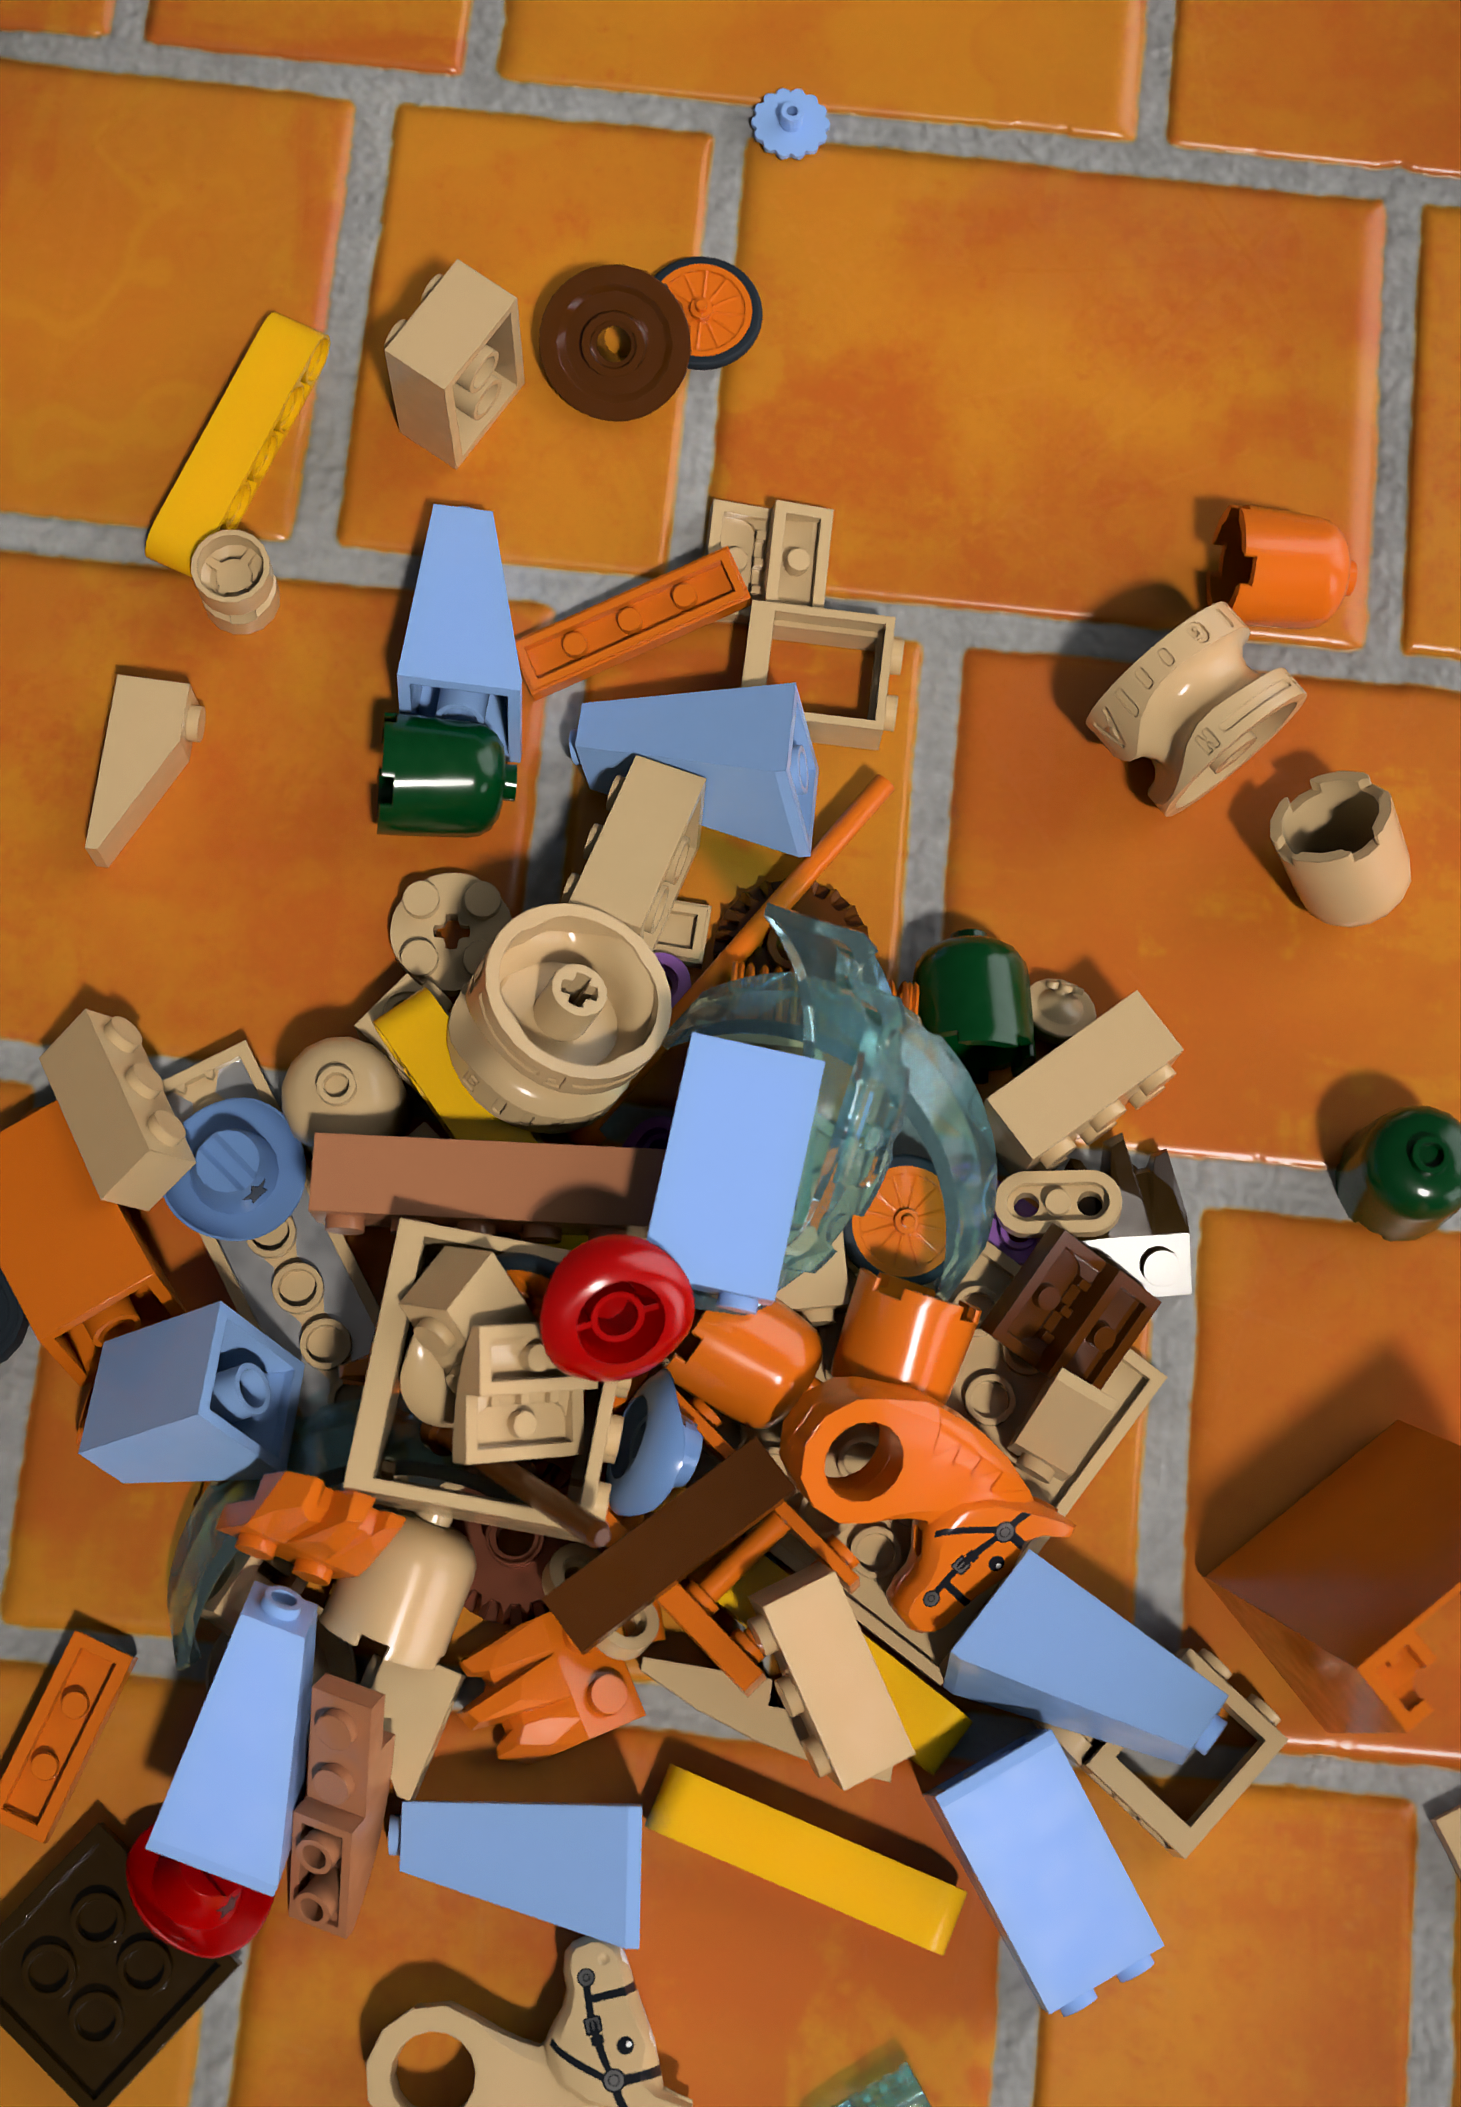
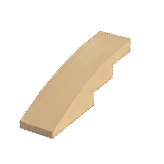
[641,1657,893,1782]

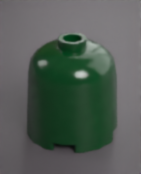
[377,712,517,838]
[911,929,1036,1084]
[1335,1106,1461,1242]

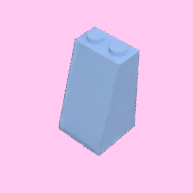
[646,1032,826,1315]
[922,1729,1165,2017]

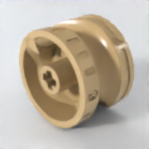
[1086,601,1307,817]
[447,903,672,1134]

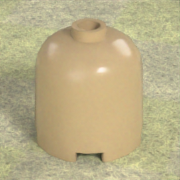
[1270,771,1411,928]
[281,1037,412,1161]
[319,1507,477,1671]

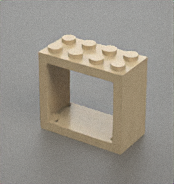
[343,1218,632,1543]

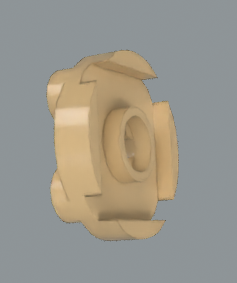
[390,873,512,997]

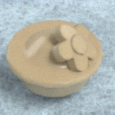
[1030,978,1097,1045]

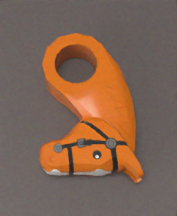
[779,1377,1076,1633]

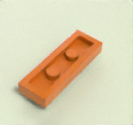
[0,1630,138,1844]

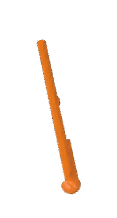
[565,774,895,1146]

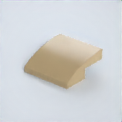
[705,499,834,623]
[452,1322,598,1465]

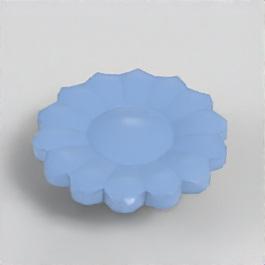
[751,88,830,160]

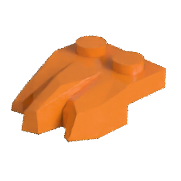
[216,1471,406,1586]
[456,1612,646,1765]

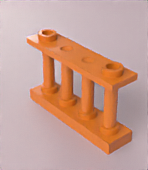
[566,1391,860,1697]

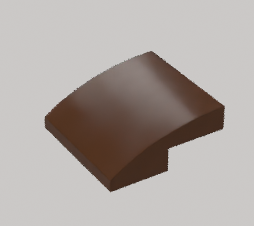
[979,1223,1162,1390]

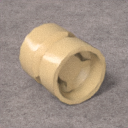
[191,530,280,634]

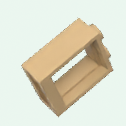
[741,600,905,751]
[1077,1648,1289,1859]

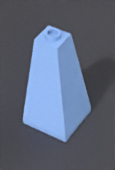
[397,504,522,763]
[569,682,819,858]
[943,1549,1229,1765]
[145,1580,318,1897]
[388,1800,642,1949]

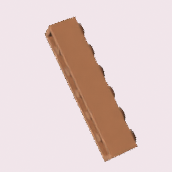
[308,1133,666,1244]

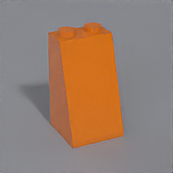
[0,1100,187,1387]

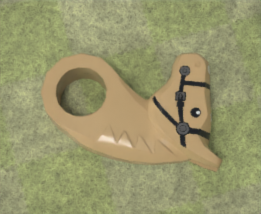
[366,1935,693,2107]

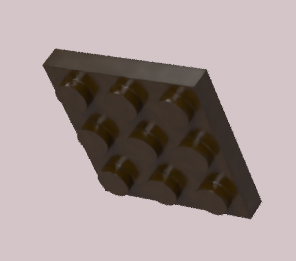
[0,1822,243,2107]

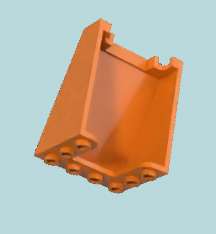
[1203,1420,1461,1733]

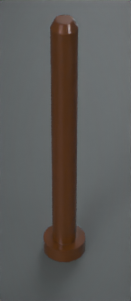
[420,1422,611,1548]

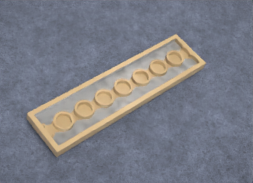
[163,1040,469,1510]

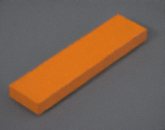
[515,546,752,701]

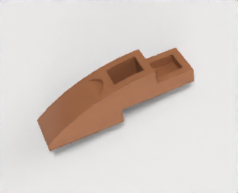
[289,1673,395,1939]

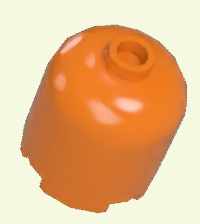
[1206,505,1358,629]
[831,1268,982,1428]
[661,1294,823,1429]

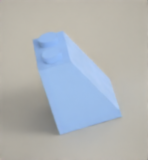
[78,1301,305,1483]

